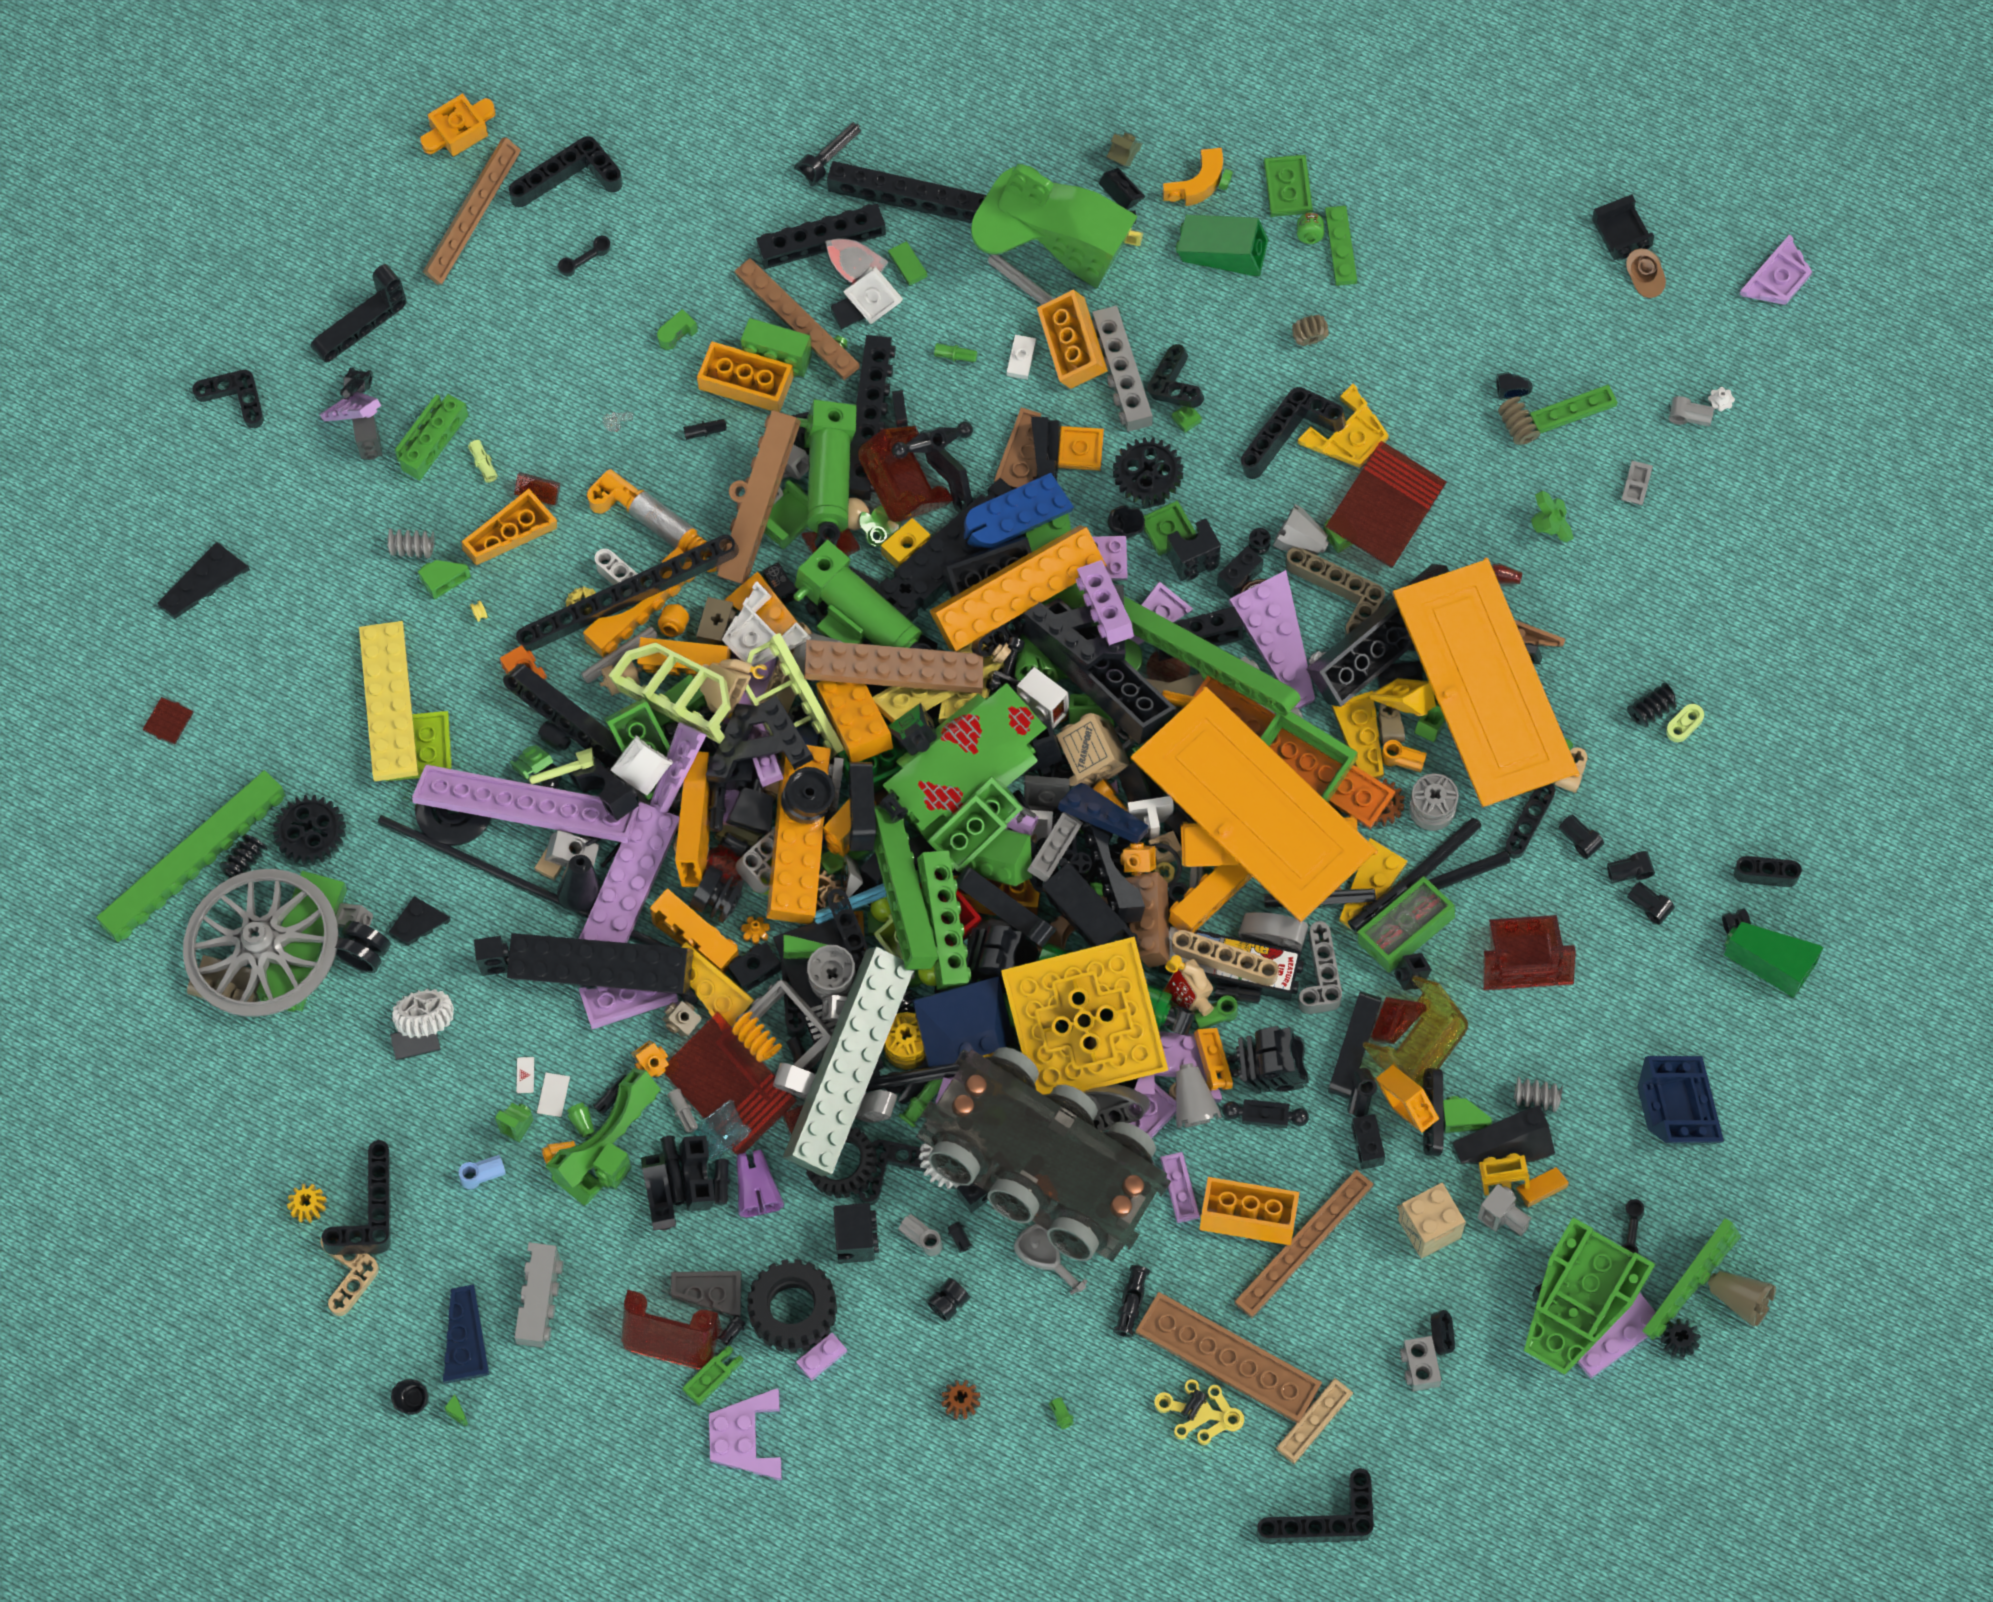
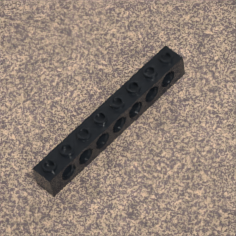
[827,161,986,223]
[849,335,896,500]

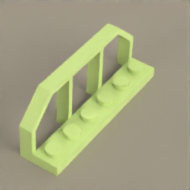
[745,633,844,760]
[608,643,731,744]

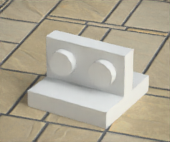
[844,267,903,324]
[1127,796,1174,840]

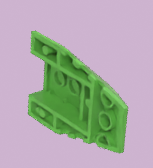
[1524,1217,1655,1375]

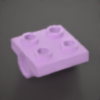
[1092,536,1127,581]

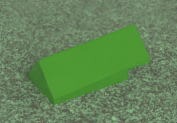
[927,776,1023,872]

